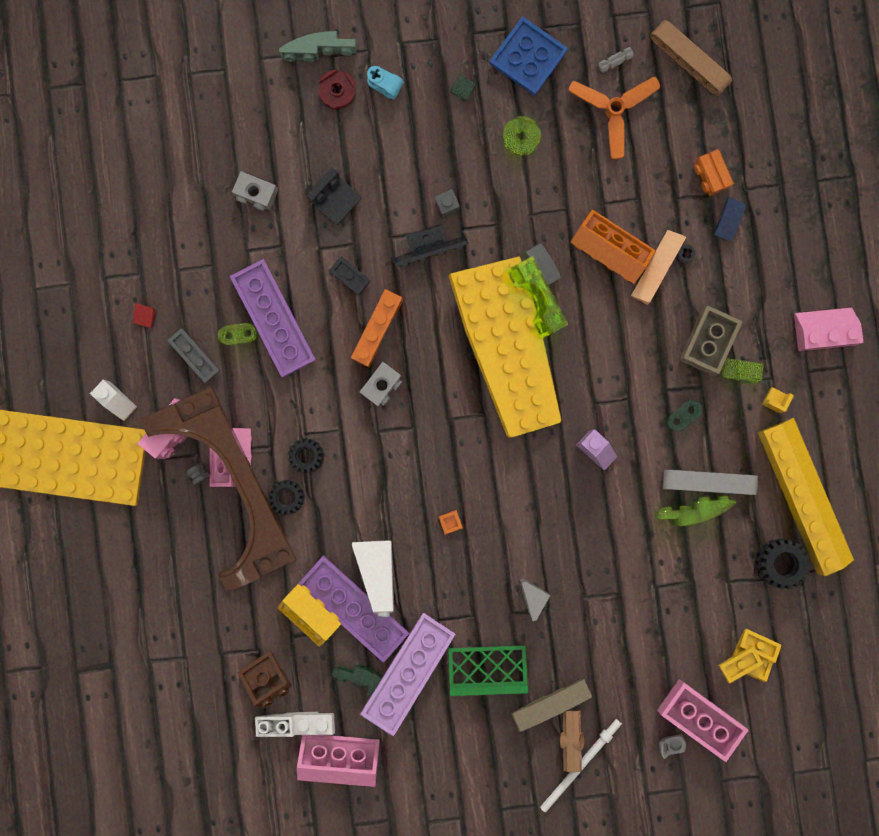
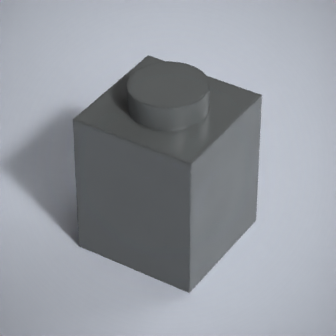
[435,189,460,219]

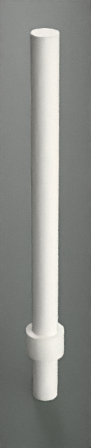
[540,719,622,813]

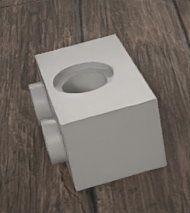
[232,171,278,211]
[360,362,402,407]

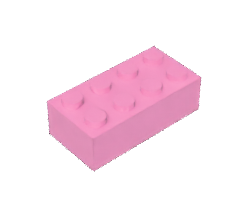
[657,679,748,762]

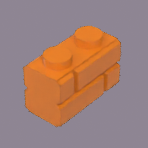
[694,149,734,197]

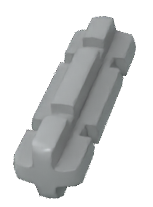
[598,47,634,73]

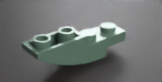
[279,31,357,62]

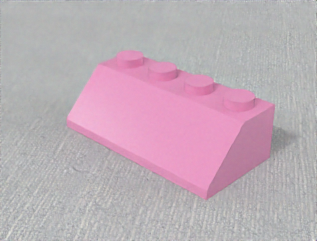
[297,735,380,787]

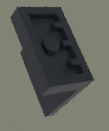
[306,167,362,225]

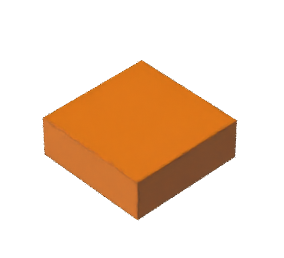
[438,510,463,535]

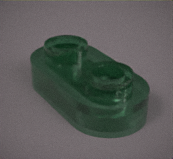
[667,400,702,432]

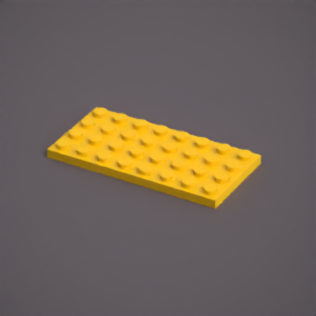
[0,410,146,506]

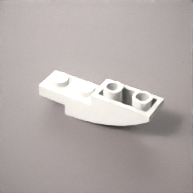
[255,712,335,737]

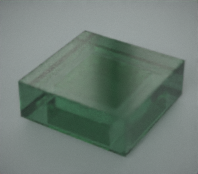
[450,75,476,102]

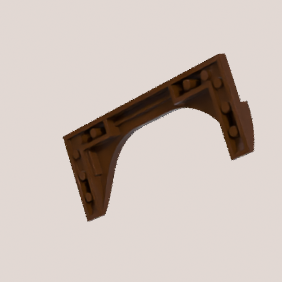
[139,386,296,591]

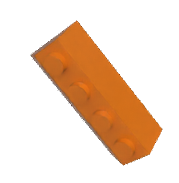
[571,209,656,284]

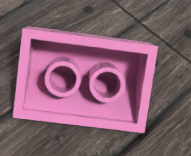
[794,308,863,351]
[210,428,252,487]

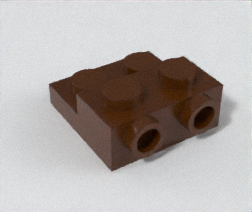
[237,651,292,708]

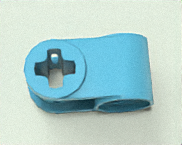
[367,66,404,99]

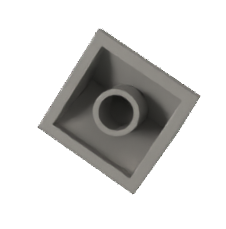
[519,578,550,621]

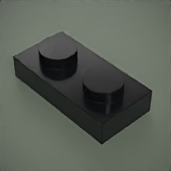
[329,256,371,296]

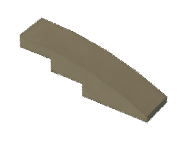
[511,679,592,732]

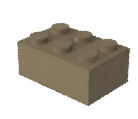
[679,305,743,376]

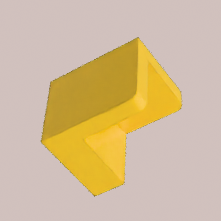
[762,387,794,413]

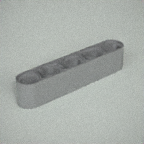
[663,470,758,495]

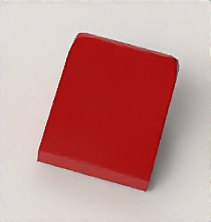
[133,303,157,328]

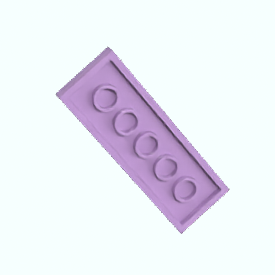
[359,613,456,736]

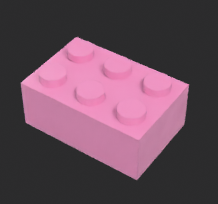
[137,398,187,459]

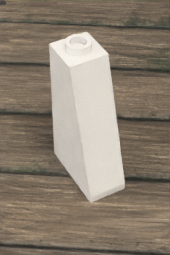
[352,541,394,617]

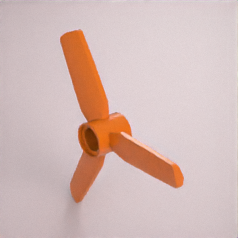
[569,77,660,160]

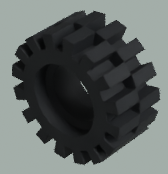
[288,439,325,473]
[268,480,305,515]

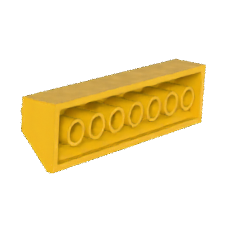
[758,418,854,576]

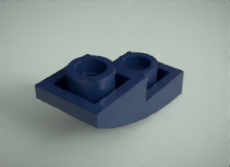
[713,197,746,242]

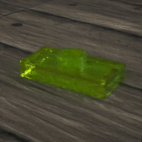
[722,358,764,383]

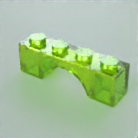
[506,256,568,338]

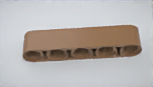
[650,20,732,96]

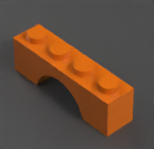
[351,289,403,368]

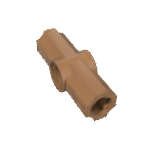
[560,710,584,772]

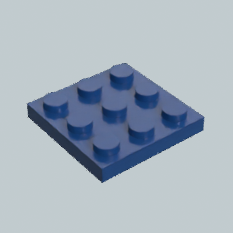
[489,16,568,96]

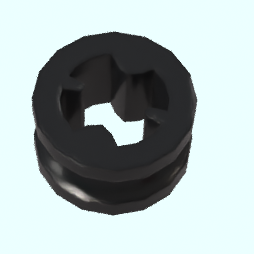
[677,245,696,263]

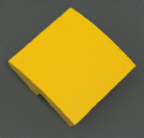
[732,629,781,682]

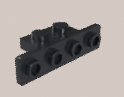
[393,224,468,267]

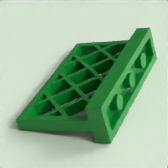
[448,646,528,696]

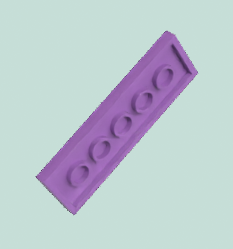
[230,259,316,378]
[298,555,410,663]

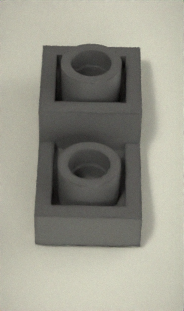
[524,243,561,286]

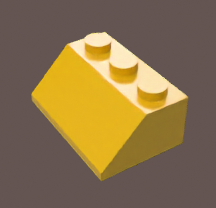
[278,584,341,647]

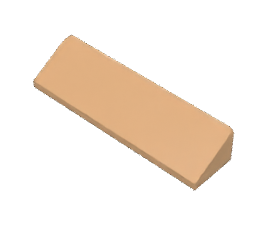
[631,230,686,305]

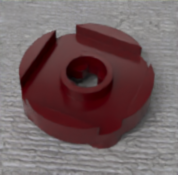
[318,70,356,110]

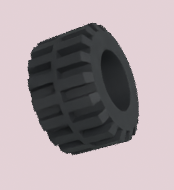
[755,539,811,589]

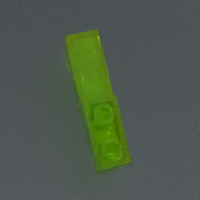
[655,496,736,526]

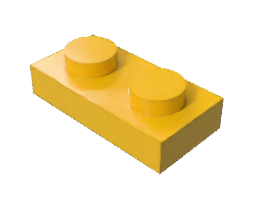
[718,646,763,683]

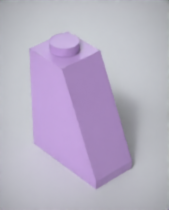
[576,429,617,471]

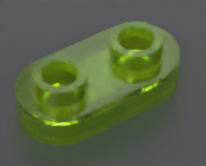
[218,323,257,345]

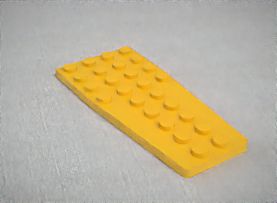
[448,256,561,438]

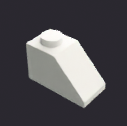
[90,380,137,421]

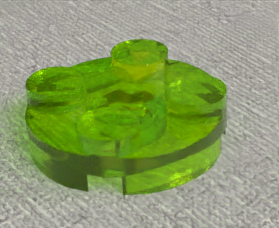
[503,116,541,156]

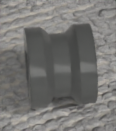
[186,462,210,486]

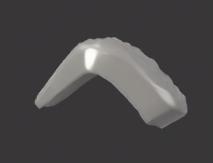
[659,734,687,759]

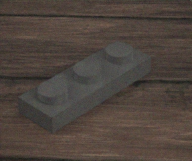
[167,328,220,384]

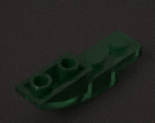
[332,663,383,697]

